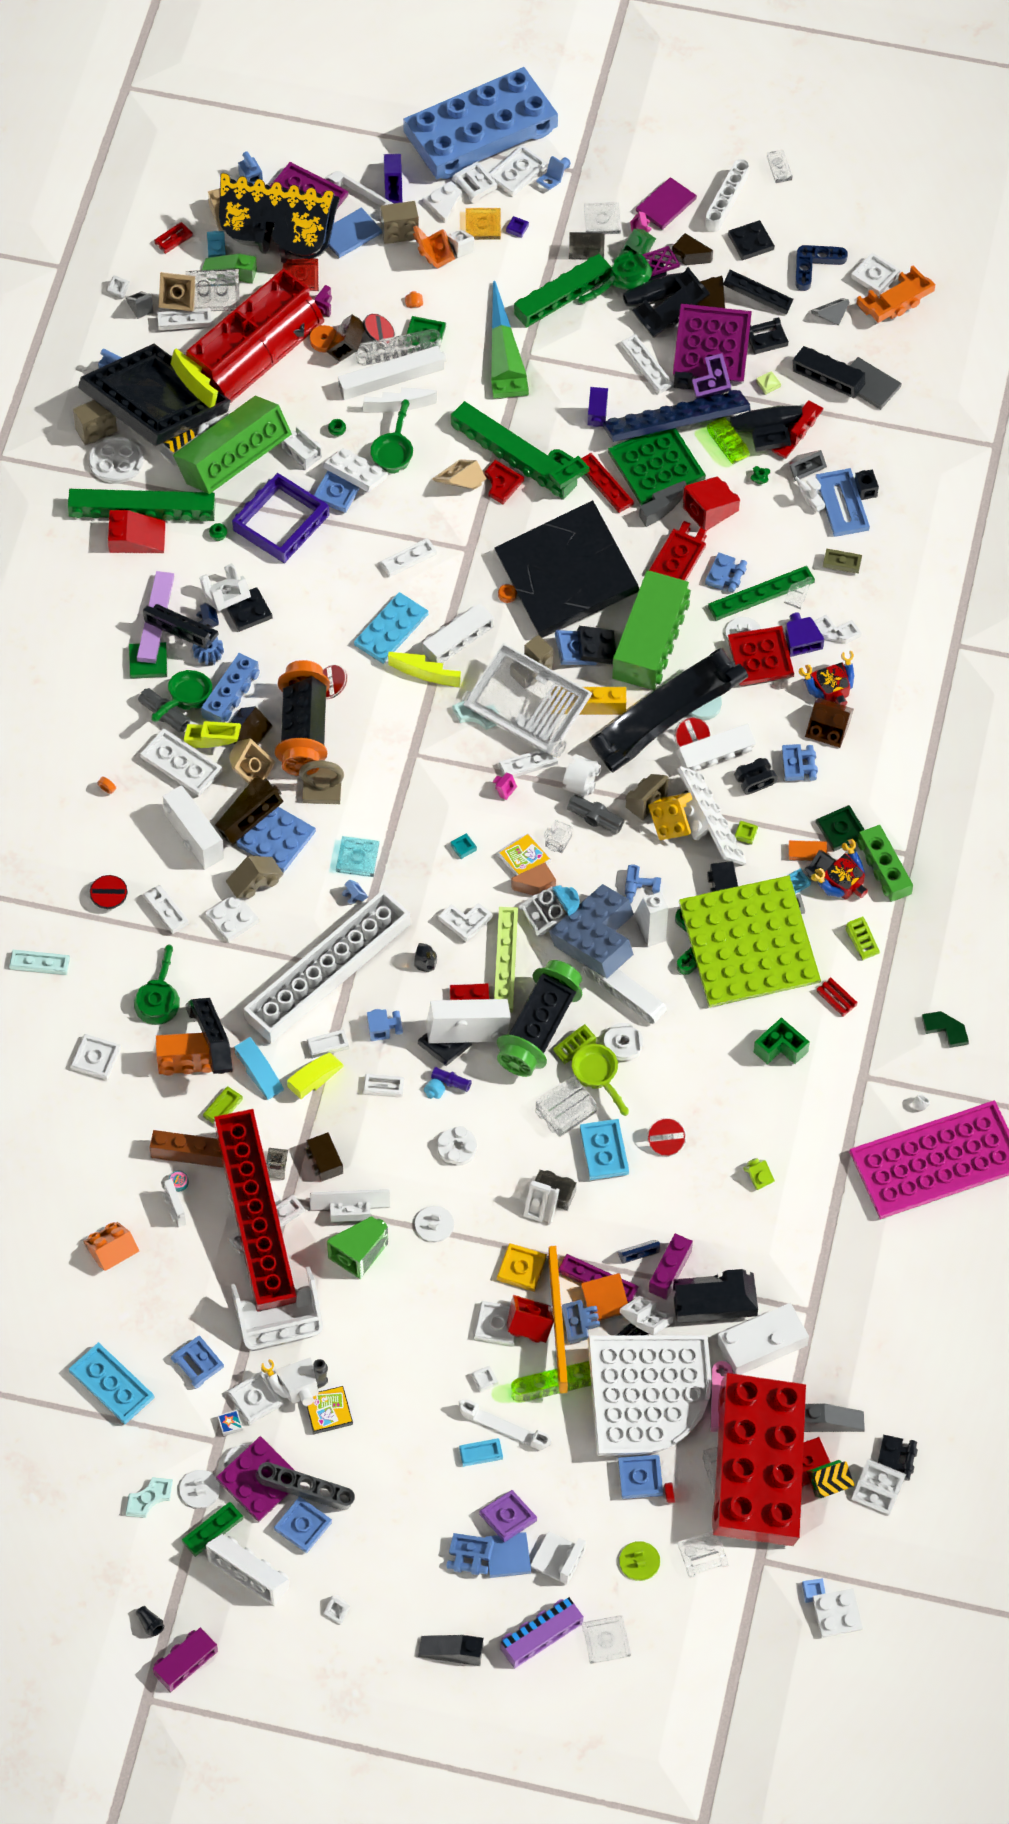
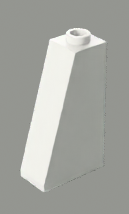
[633,892,668,947]

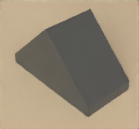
[126,291,154,319]

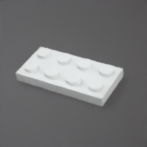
[140,729,223,797]

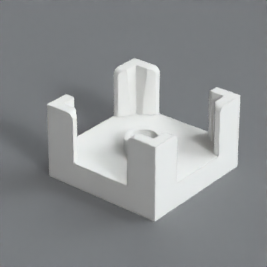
[199,563,251,611]

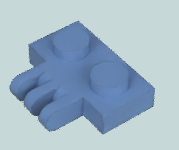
[562,1300,600,1344]

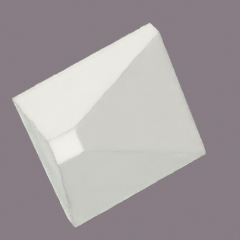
[323,1594,351,1624]

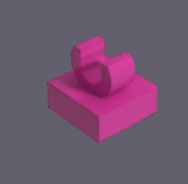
[630,211,652,233]
[493,772,517,800]

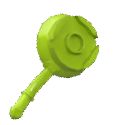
[572,1044,629,1116]

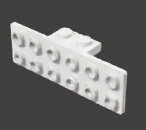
[677,766,746,865]

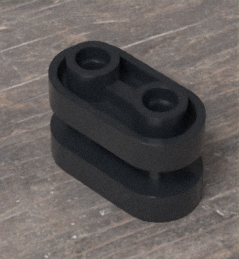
[734,758,778,795]

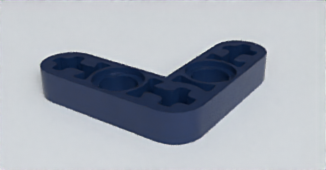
[795,245,848,291]

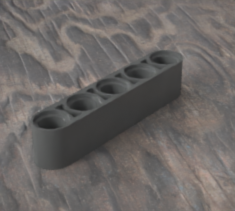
[256,1462,355,1510]

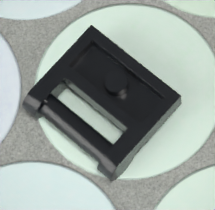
[749,317,789,354]

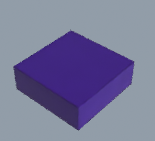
[506,216,529,238]

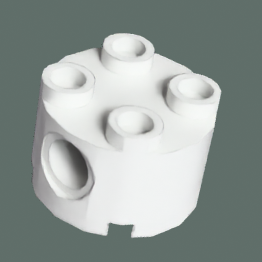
[563,754,601,797]

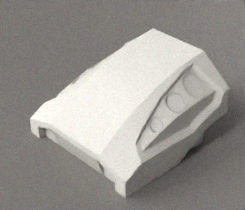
[518,886,568,937]

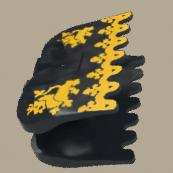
[219,173,340,263]

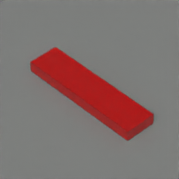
[581,453,634,513]

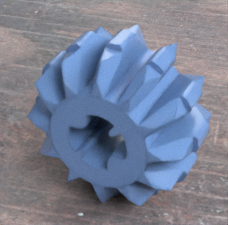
[192,634,224,665]

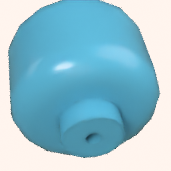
[424,1079,446,1099]

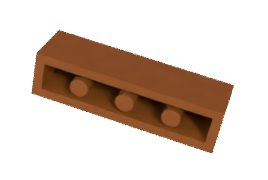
[149,1130,224,1168]

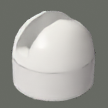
[913,1093,931,1111]

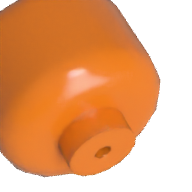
[405,291,423,308]

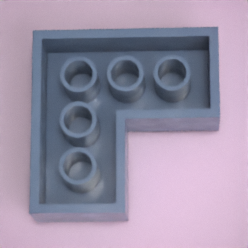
[549,884,634,979]

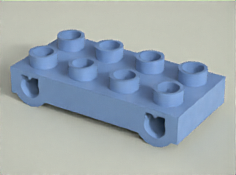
[403,67,558,180]

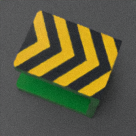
[807,1460,854,1498]

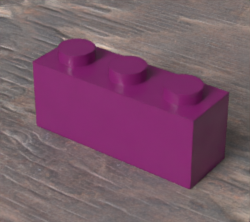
[648,1233,693,1300]
[153,1627,218,1693]

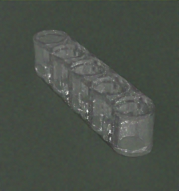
[355,329,441,366]

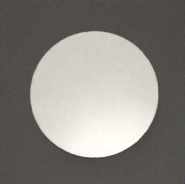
[89,436,144,484]

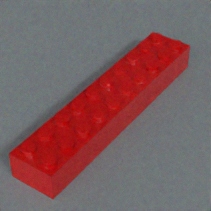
[214,1109,297,1311]

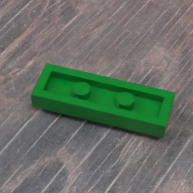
[182,1502,243,1557]

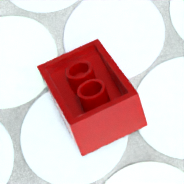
[108,510,166,553]

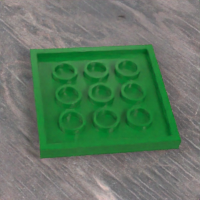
[608,428,706,505]

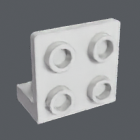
[531,1531,586,1585]

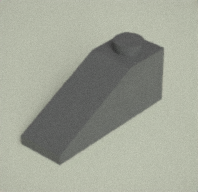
[804,1403,865,1432]

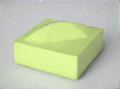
[756,371,781,395]

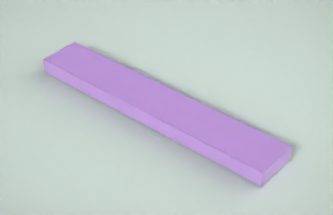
[137,571,175,664]

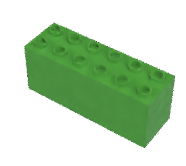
[173,395,292,494]
[612,570,691,691]

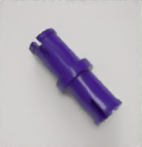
[431,1067,472,1092]

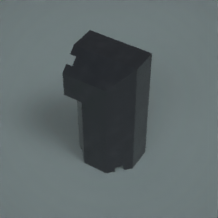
[673,1269,758,1323]

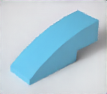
[234,1037,284,1100]

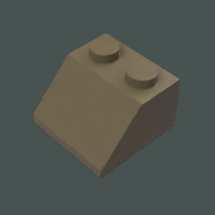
[625,774,669,821]

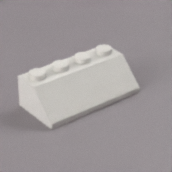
[206,1534,289,1606]

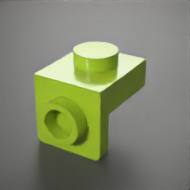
[743,1158,775,1190]

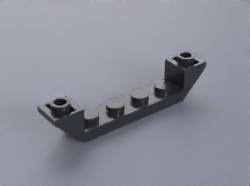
[185,997,233,1074]

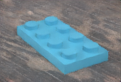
[354,592,429,664]
[69,1342,155,1425]

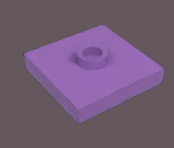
[479,1490,537,1542]

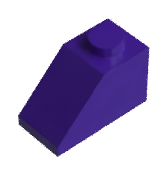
[587,387,608,427]

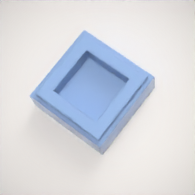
[802,1578,825,1603]

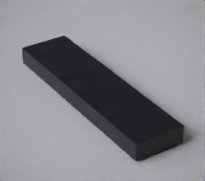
[723,269,794,315]

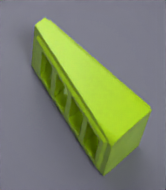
[846,916,880,960]
[553,1024,596,1064]

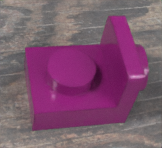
[314,285,332,317]

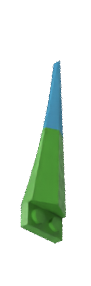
[491,280,529,399]

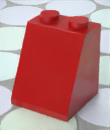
[682,476,740,530]

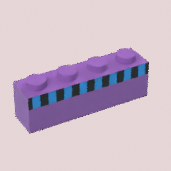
[500,1597,584,1669]

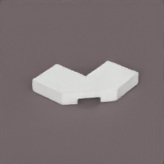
[814,614,862,644]

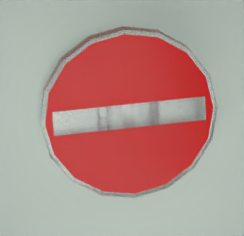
[323,664,348,699]
[674,717,711,747]
[647,1117,686,1157]

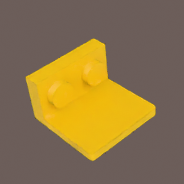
[648,792,692,840]

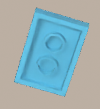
[580,1119,629,1180]

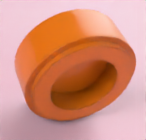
[498,584,517,603]
[97,776,116,794]

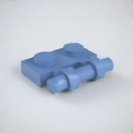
[705,552,747,593]
[782,744,818,781]
[446,1533,495,1575]

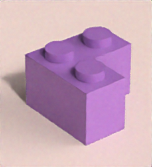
[692,353,731,398]

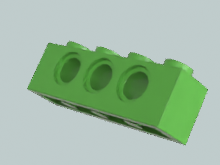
[857,824,913,902]

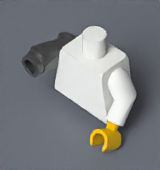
[261,1357,328,1406]

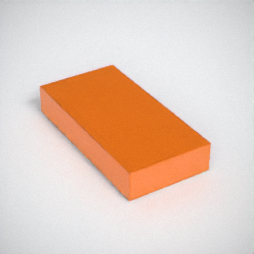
[789,840,827,861]

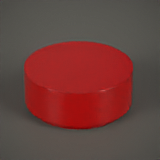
[664,1482,675,1504]

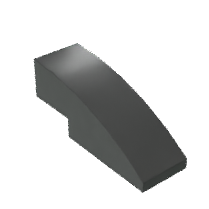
[639,481,686,527]

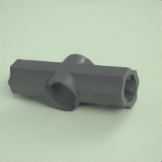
[138,688,190,733]
[567,794,625,834]

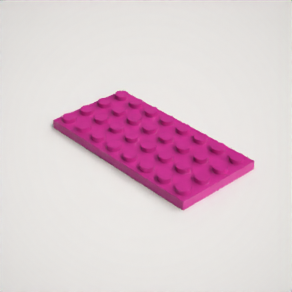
[849,1100,1009,1219]

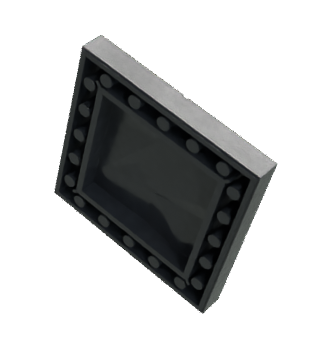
[78,343,231,446]
[494,500,639,638]

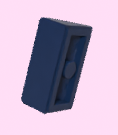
[618,1240,660,1264]

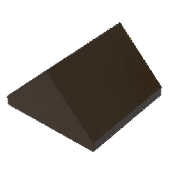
[230,706,273,745]

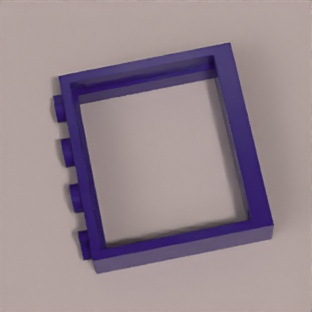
[232,472,330,564]

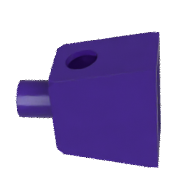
[785,612,824,657]

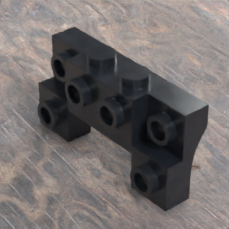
[632,267,710,338]

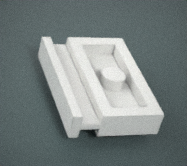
[163,1179,186,1227]
[523,1180,560,1225]

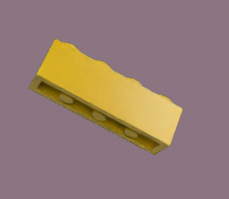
[551,687,627,715]

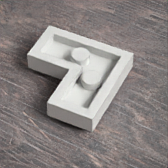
[438,903,493,942]

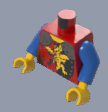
[798,651,855,706]
[811,839,868,899]

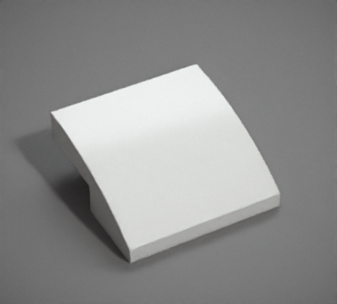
[620,1296,674,1335]
[851,1459,906,1515]

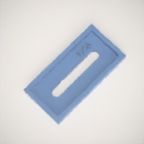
[815,468,870,537]

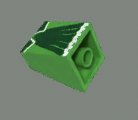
[327,1216,388,1279]

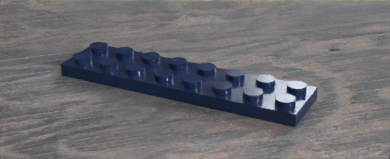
[603,390,751,442]

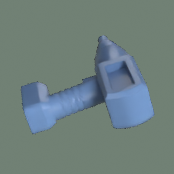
[625,864,661,904]

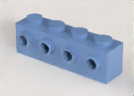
[201,653,260,722]

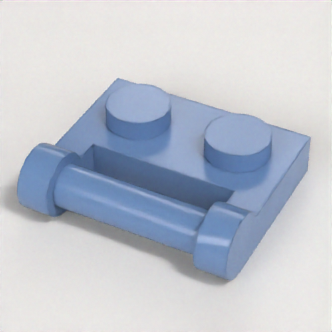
[171,1335,224,1388]

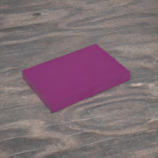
[636,177,697,230]

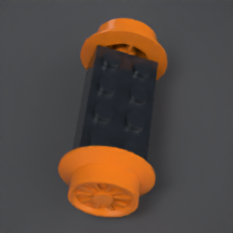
[275,660,330,776]

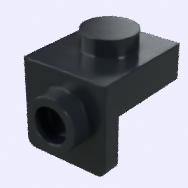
[804,850,837,879]

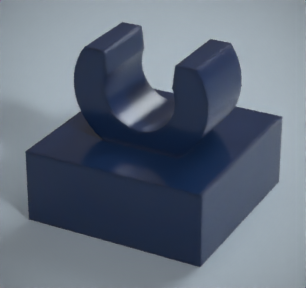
[196,602,219,628]

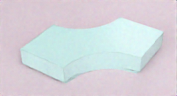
[452,699,499,730]
[126,1477,173,1518]

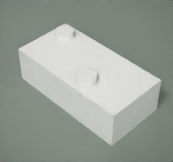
[162,785,224,869]
[426,999,511,1043]
[717,1302,809,1375]

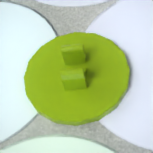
[619,1541,660,1581]

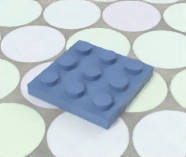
[236,807,316,873]

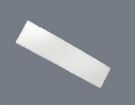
[363,387,437,413]

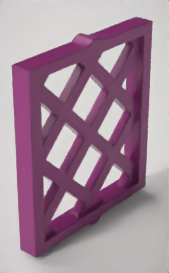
[642,246,680,277]

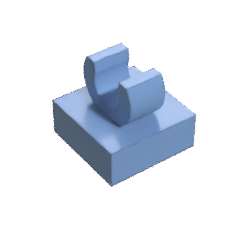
[342,879,368,904]

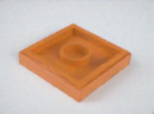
[581,1273,628,1321]

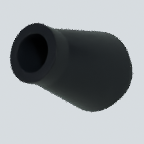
[136,1606,165,1637]

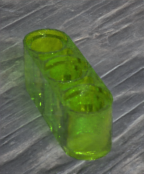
[707,417,750,464]

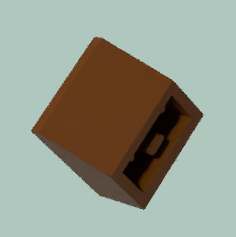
[805,698,854,748]

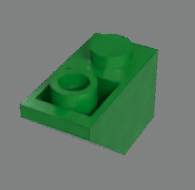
[619,229,656,256]

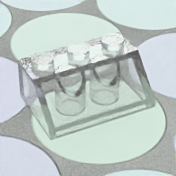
[185,269,240,311]

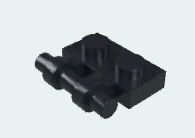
[878,1434,918,1481]

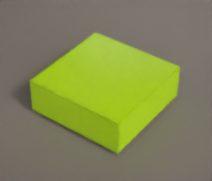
[735,821,758,845]

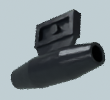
[623,258,683,307]
[730,405,803,452]

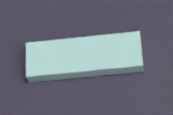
[9,949,70,975]

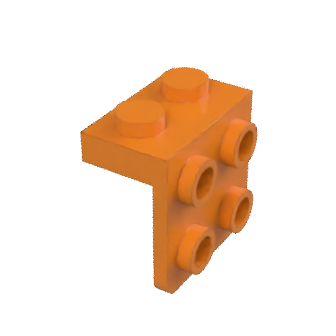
[413,225,455,269]

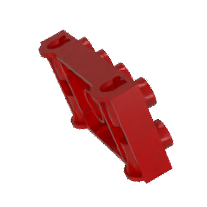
[712,1373,806,1546]

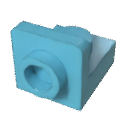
[207,231,226,258]

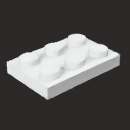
[323,448,388,492]

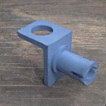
[536,156,571,190]

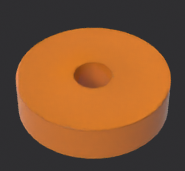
[310,325,337,352]

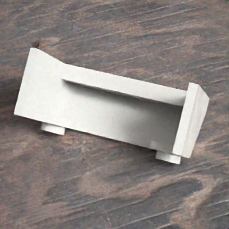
[231,1266,323,1350]

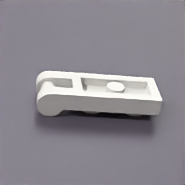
[143,885,189,934]

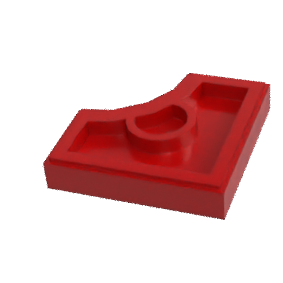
[484,460,524,505]

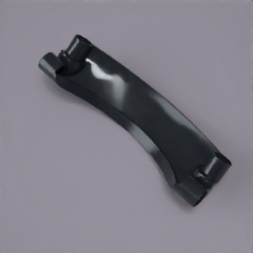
[589,648,748,773]

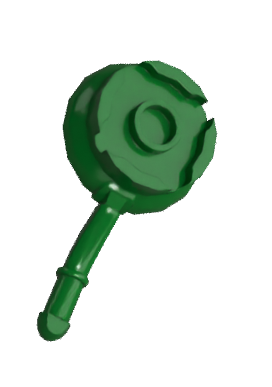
[578,252,652,304]
[370,399,413,474]
[151,670,212,722]
[134,944,180,1025]

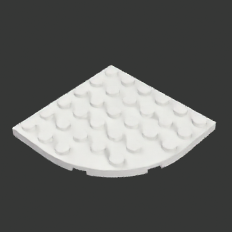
[587,1335,711,1456]

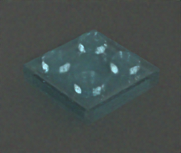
[336,836,380,877]

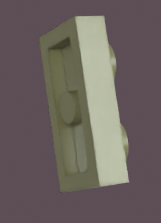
[823,548,862,574]

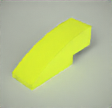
[184,721,241,748]
[287,1053,344,1099]

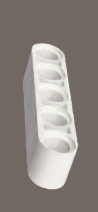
[705,159,749,232]
[582,965,667,1024]

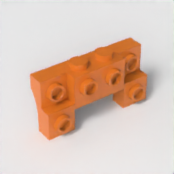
[856,265,935,323]

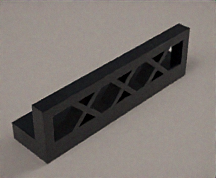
[143,604,219,650]

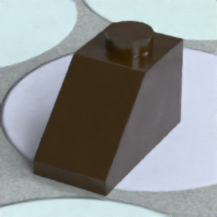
[672,233,713,265]

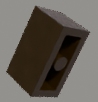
[304,1132,343,1182]

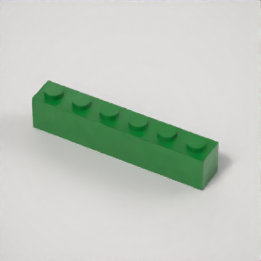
[514,254,612,328]

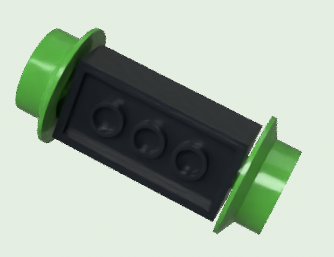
[497,960,583,1077]

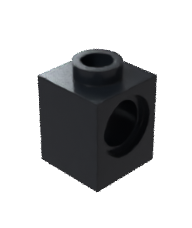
[854,469,879,500]

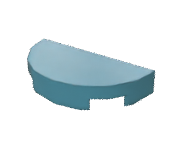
[552,885,580,916]

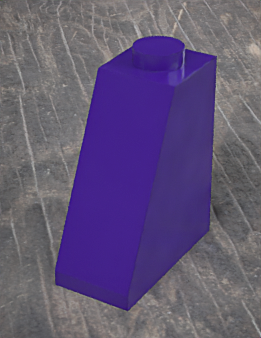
[384,154,403,204]

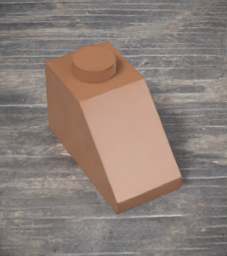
[511,862,556,895]

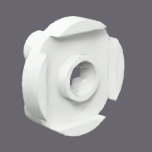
[604,1023,643,1061]
[438,1126,477,1166]

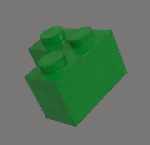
[753,1017,810,1065]

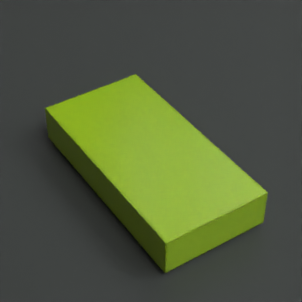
[203,1086,243,1124]

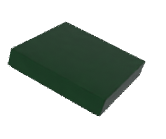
[816,805,865,851]

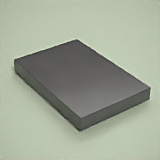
[850,357,902,410]

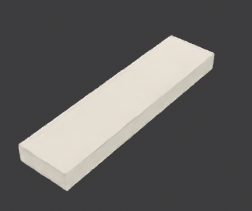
[620,334,674,395]
[228,1195,305,1255]

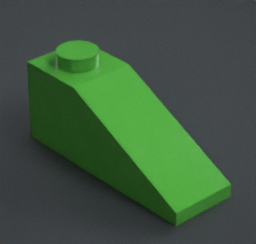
[201,254,257,284]

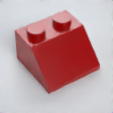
[507,1295,554,1343]

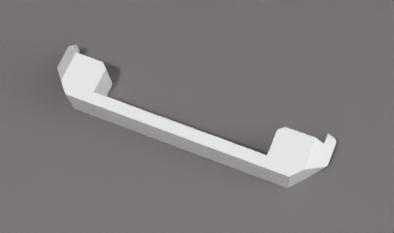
[324,171,393,206]
[459,1399,552,1450]

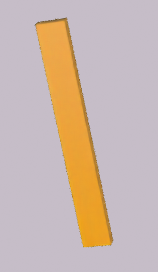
[548,1246,568,1393]

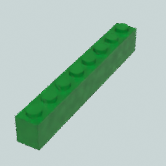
[451,401,577,499]
[68,488,216,522]

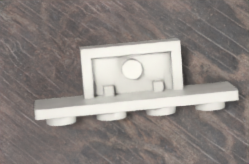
[310,1189,390,1222]

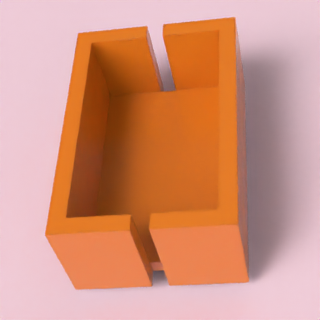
[156,1033,212,1076]

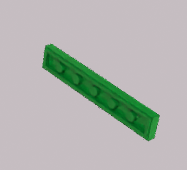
[708,565,815,621]

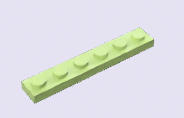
[494,907,518,1013]

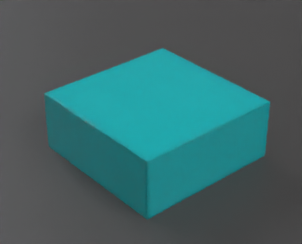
[451,833,477,859]

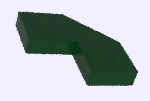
[921,1011,969,1048]

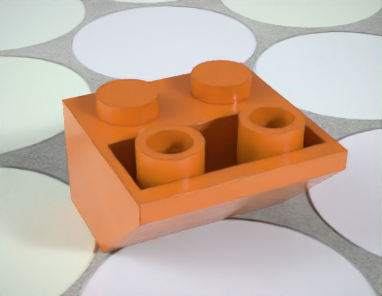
[83,1222,140,1271]

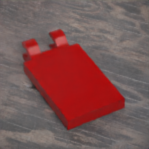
[649,521,707,581]

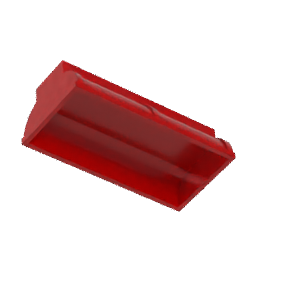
[185,268,324,403]

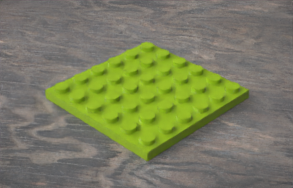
[679,875,821,1008]

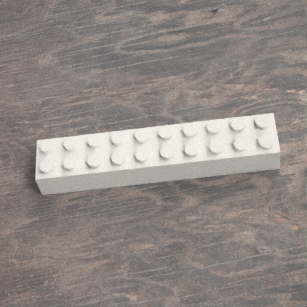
[243,889,411,1044]

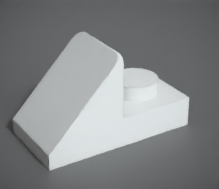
[447,229,474,258]

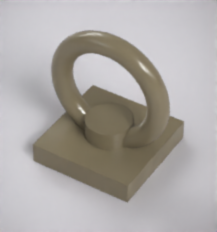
[299,760,344,804]

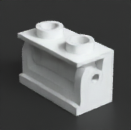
[281,426,322,470]

